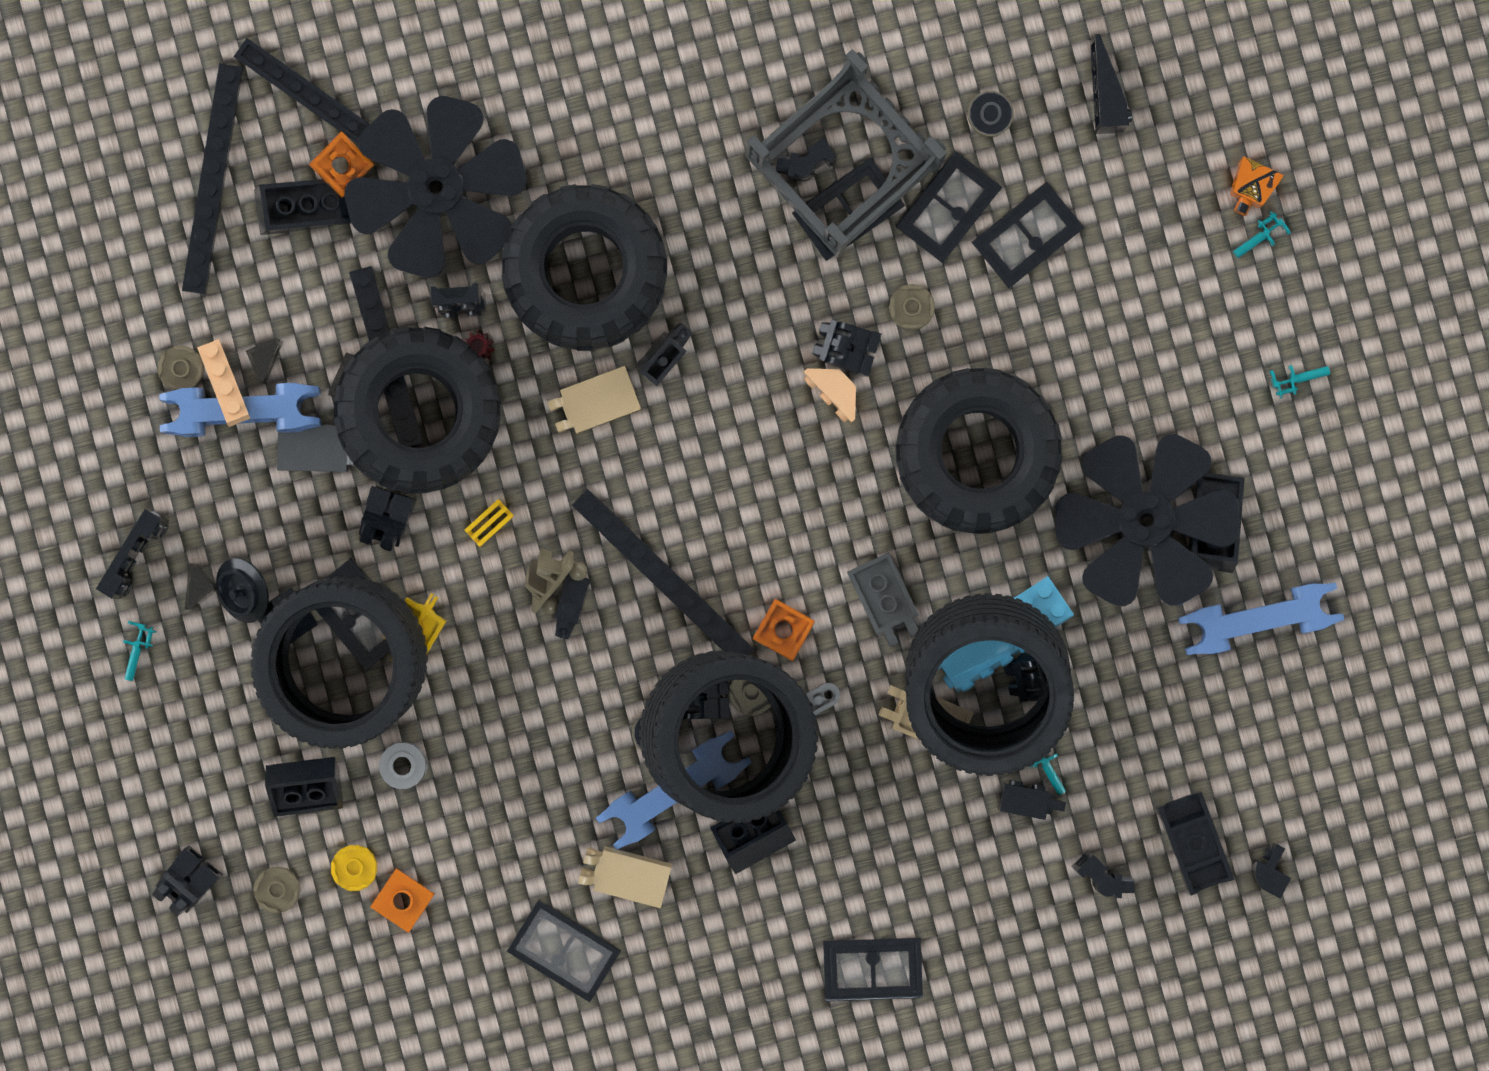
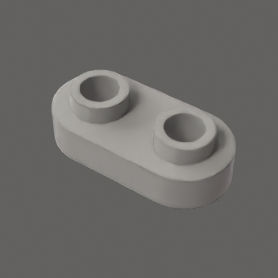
[806,683,840,715]

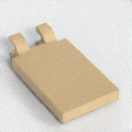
[547,366,641,434]
[878,685,974,740]
[578,846,672,908]

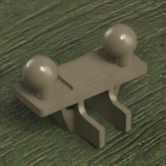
[525,547,587,615]

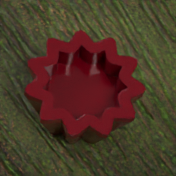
[463,330,495,360]

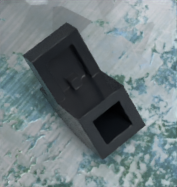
[1252,843,1291,899]

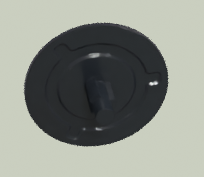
[216,558,269,623]

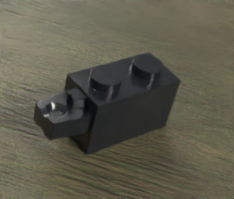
[635,322,692,386]
[555,573,591,640]
[998,779,1066,820]

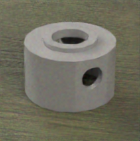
[379,742,428,789]

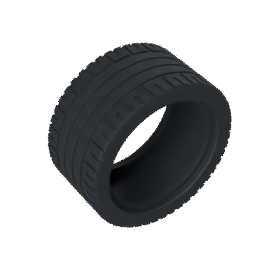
[251,576,428,749]
[906,593,1074,776]
[639,651,818,823]

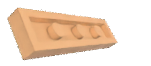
[197,339,250,427]

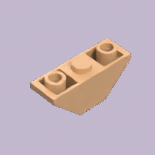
[803,368,856,423]

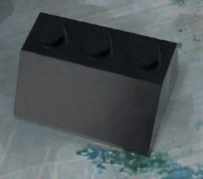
[265,757,343,817]
[710,810,796,875]

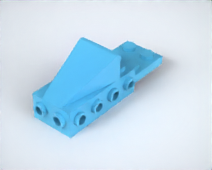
[938,576,1074,693]

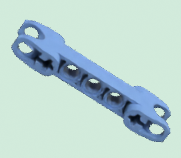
[159,383,322,437]
[1178,583,1344,655]
[596,730,752,849]

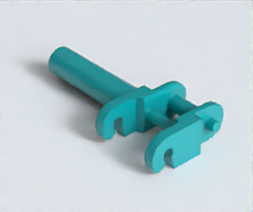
[1233,211,1291,258]
[1269,365,1330,399]
[123,621,157,681]
[1030,753,1066,796]

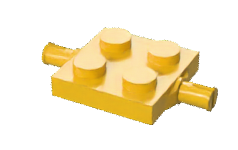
[383,593,447,662]

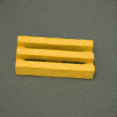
[465,499,514,547]

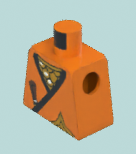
[1230,156,1284,216]

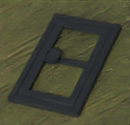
[792,157,905,261]

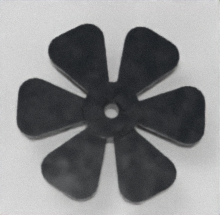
[344,96,527,278]
[1056,434,1239,607]

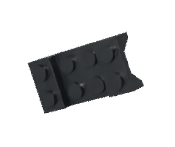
[430,283,487,318]
[96,509,169,599]
[1156,791,1234,896]

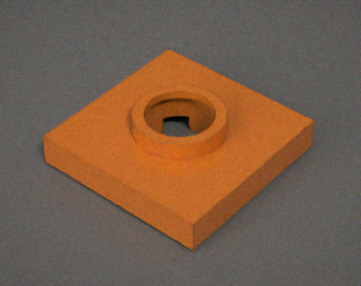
[309,131,375,197]
[752,599,815,661]
[370,868,435,933]

